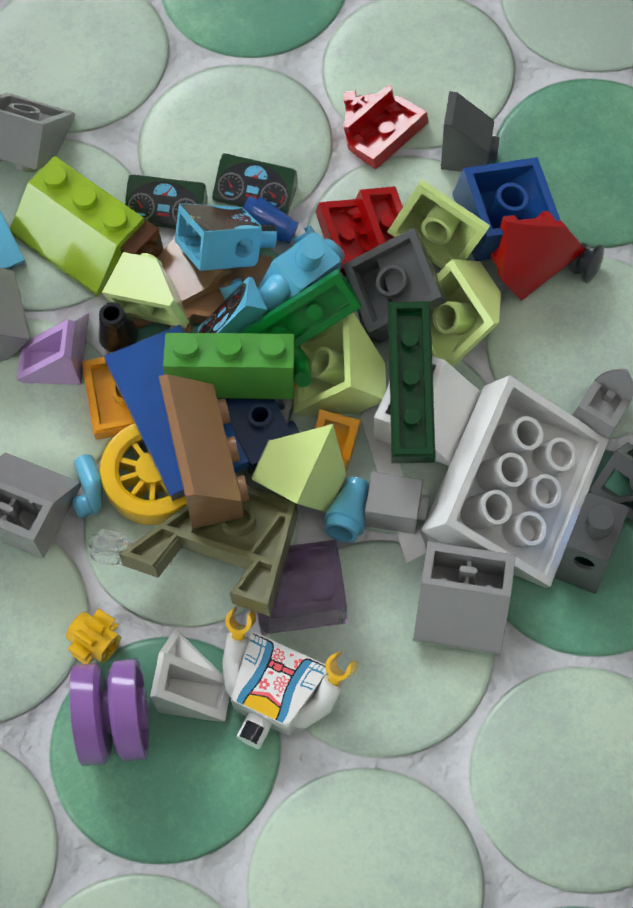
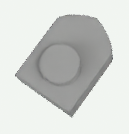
[572,369,633,438]

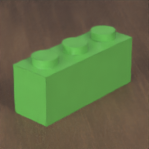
[163,333,294,399]

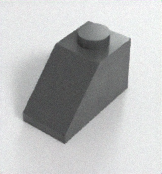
[441,91,500,172]

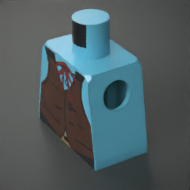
[175,203,277,271]

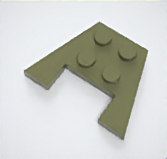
[119,486,299,617]

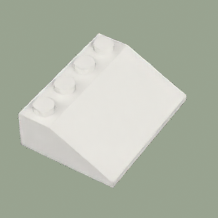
[421,375,609,588]

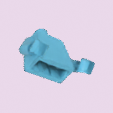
[219,226,345,312]

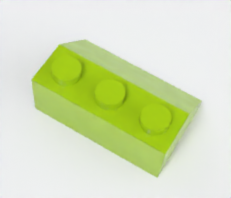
[10,156,145,297]

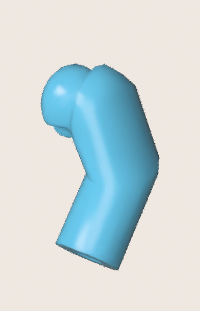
[72,454,102,518]

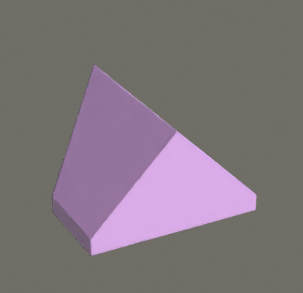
[17,313,89,385]

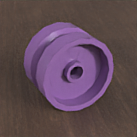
[69,658,150,766]

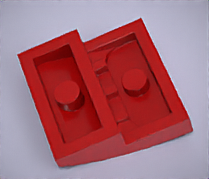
[315,186,403,276]

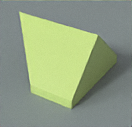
[251,424,347,512]

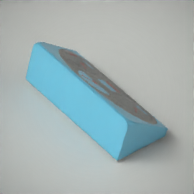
[198,277,268,333]

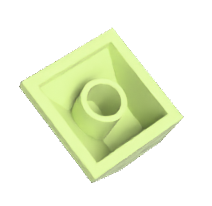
[387,179,490,269]
[431,259,501,367]
[293,313,386,416]

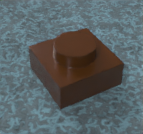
[120,220,163,258]

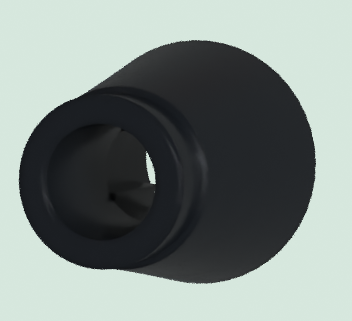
[98,302,139,353]

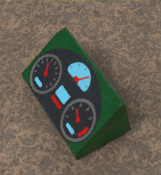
[212,153,298,215]
[125,174,208,229]

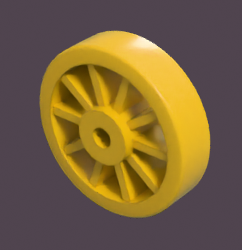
[100,423,187,525]

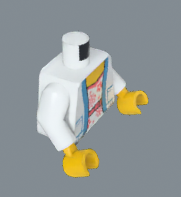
[222,606,358,749]

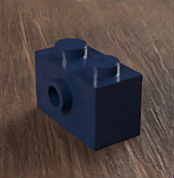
[218,398,300,476]

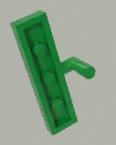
[236,268,362,387]

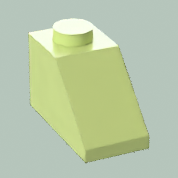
[102,252,189,328]

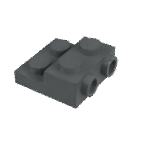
[343,228,447,343]

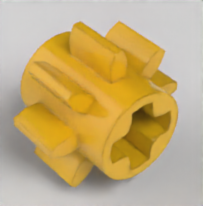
[66,608,121,664]

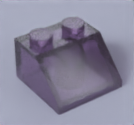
[257,539,348,635]

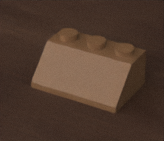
[159,374,249,529]

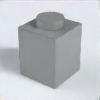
[365,471,430,534]

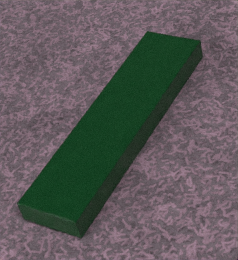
[388,301,436,463]

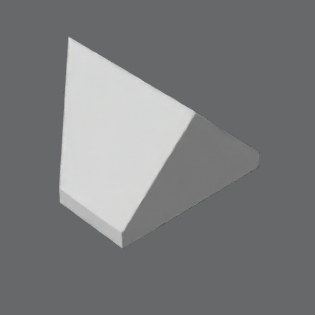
[150,628,230,722]

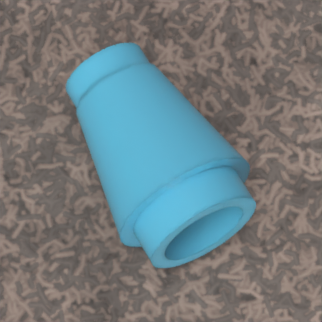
[323,477,370,543]

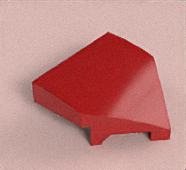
[343,86,429,170]
[491,211,586,301]

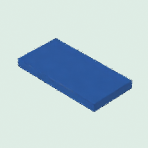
[104,325,250,501]

